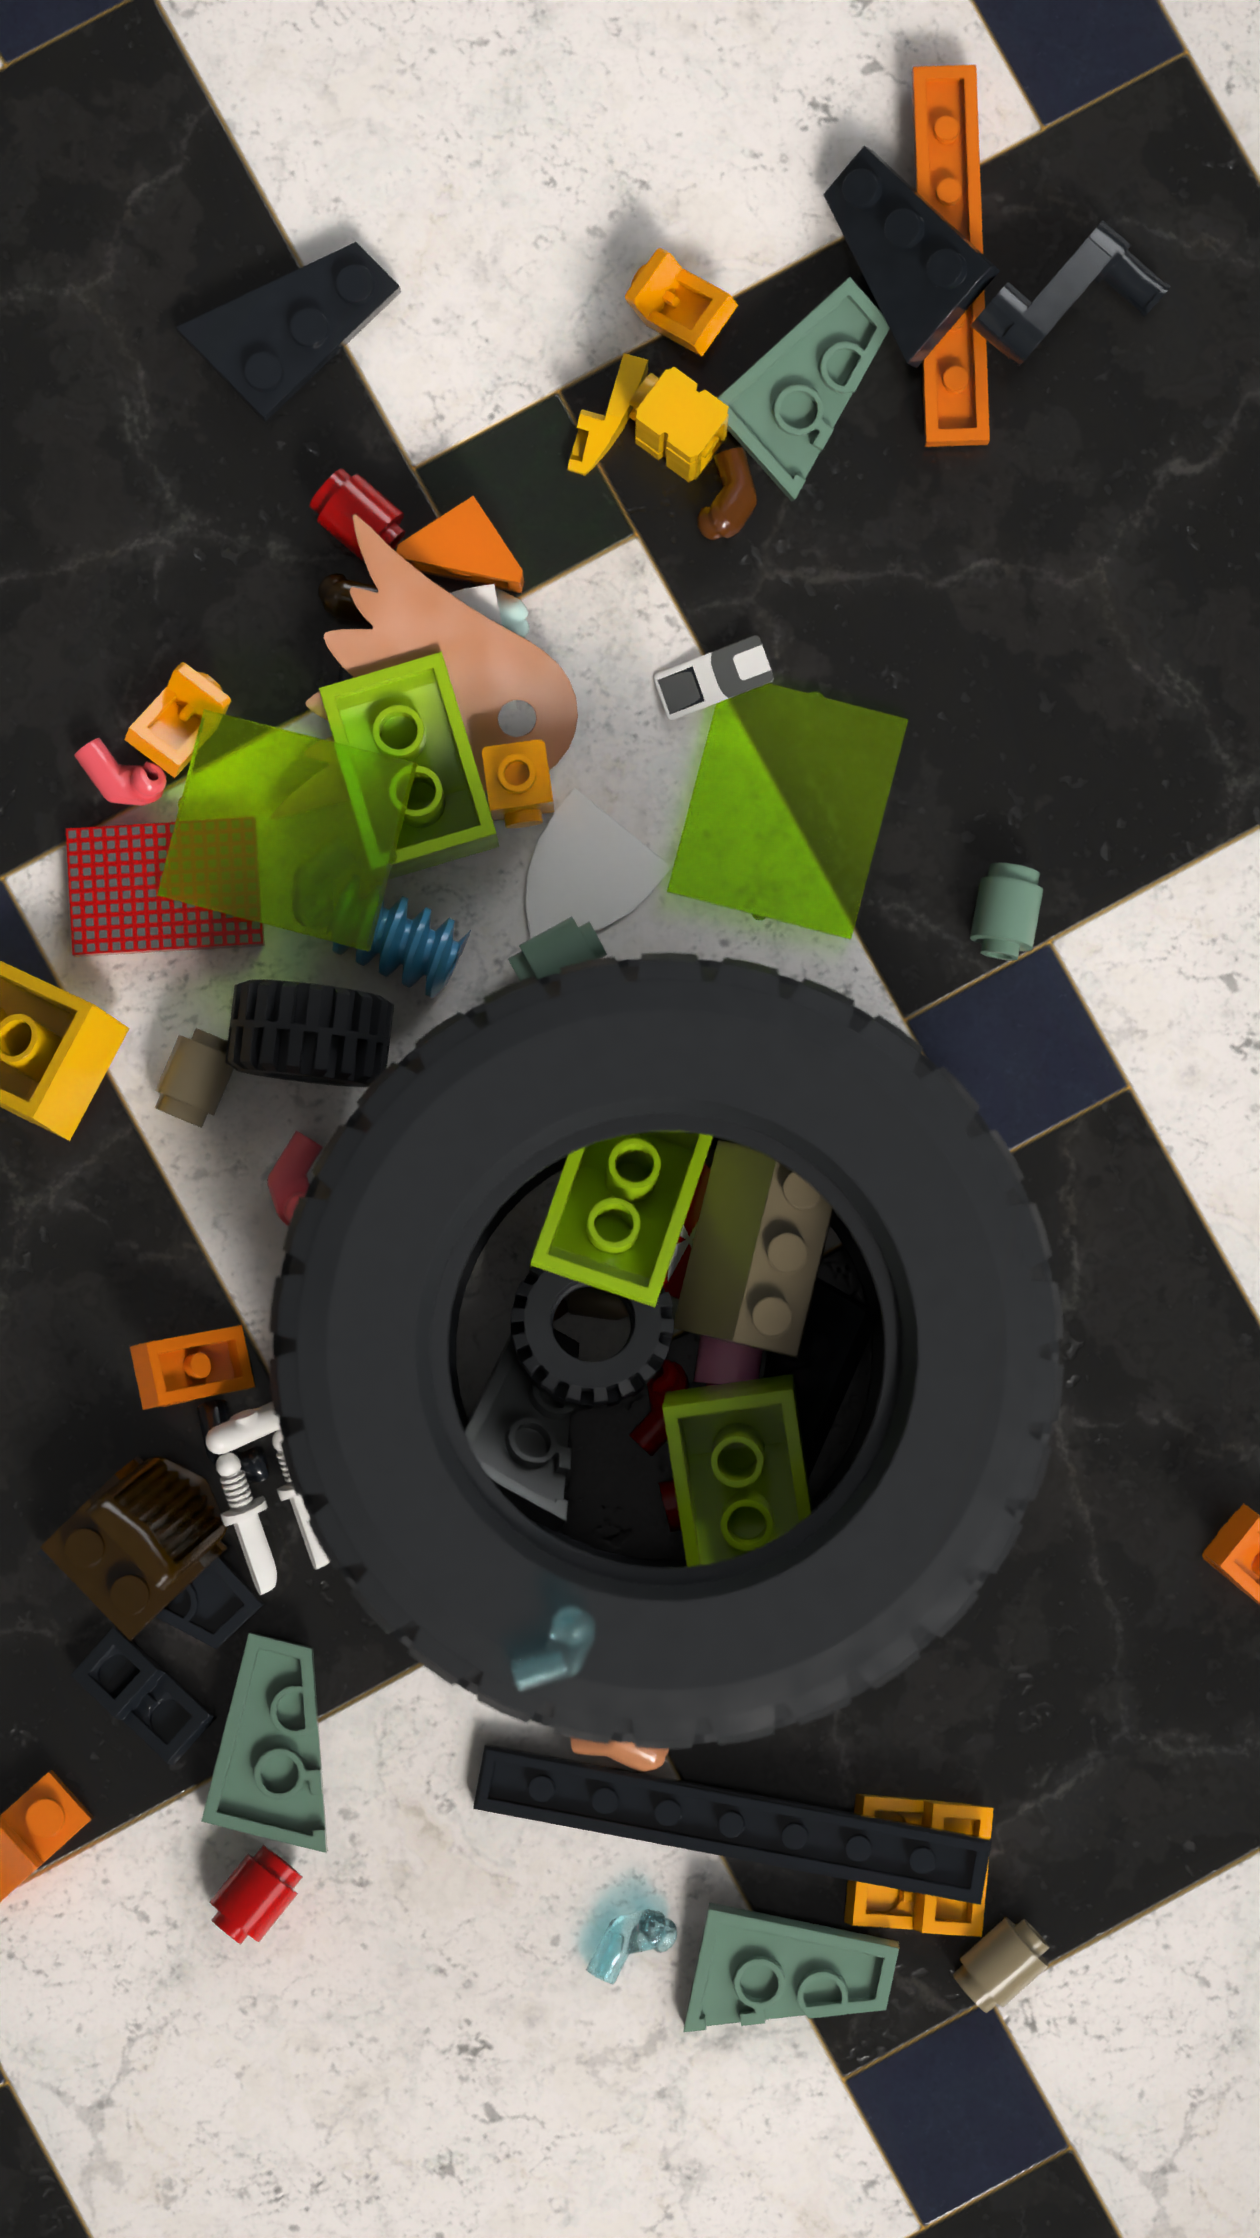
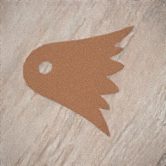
[272,514,578,820]

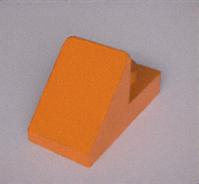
[130,1325,255,1410]
[1202,1504,1260,1605]
[0,1770,94,1902]

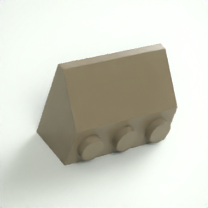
[674,1140,834,1359]

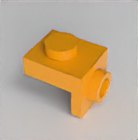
[625,248,738,356]
[124,662,231,778]
[482,739,555,828]

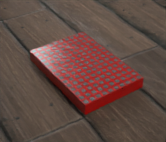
[66,817,265,957]

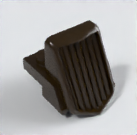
[40,1455,228,1640]

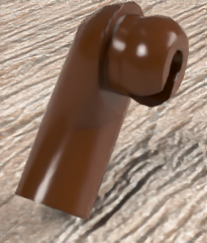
[697,447,757,540]

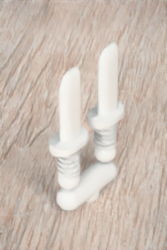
[205,1402,330,1595]

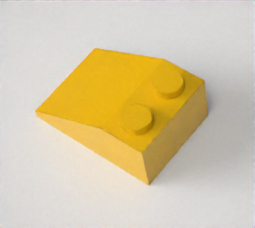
[0,961,130,1141]

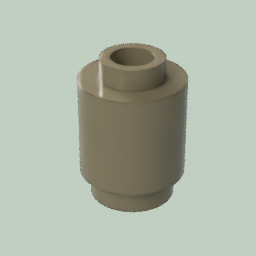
[155,1028,234,1128]
[953,1917,1050,2013]

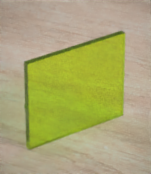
[667,683,908,940]
[157,709,418,951]

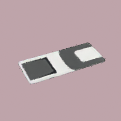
[654,635,774,720]

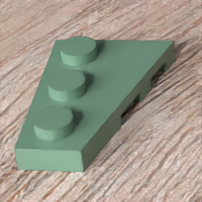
[717,277,890,501]
[201,1632,328,1853]
[683,1902,899,2032]

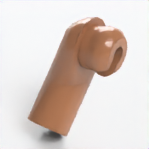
[570,1737,669,1773]

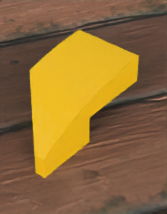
[567,353,648,475]

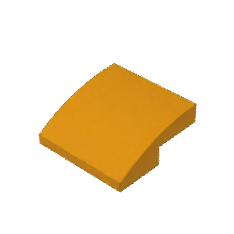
[844,1794,994,1937]

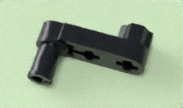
[971,220,1171,368]

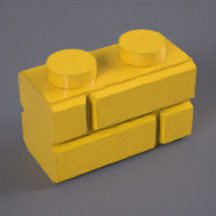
[629,367,729,482]

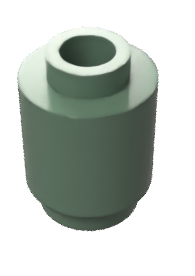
[970,863,1043,960]
[508,916,607,981]

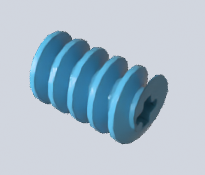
[328,874,471,999]

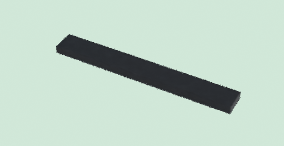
[473,1744,992,1905]

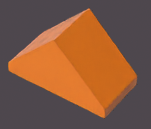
[396,495,524,593]

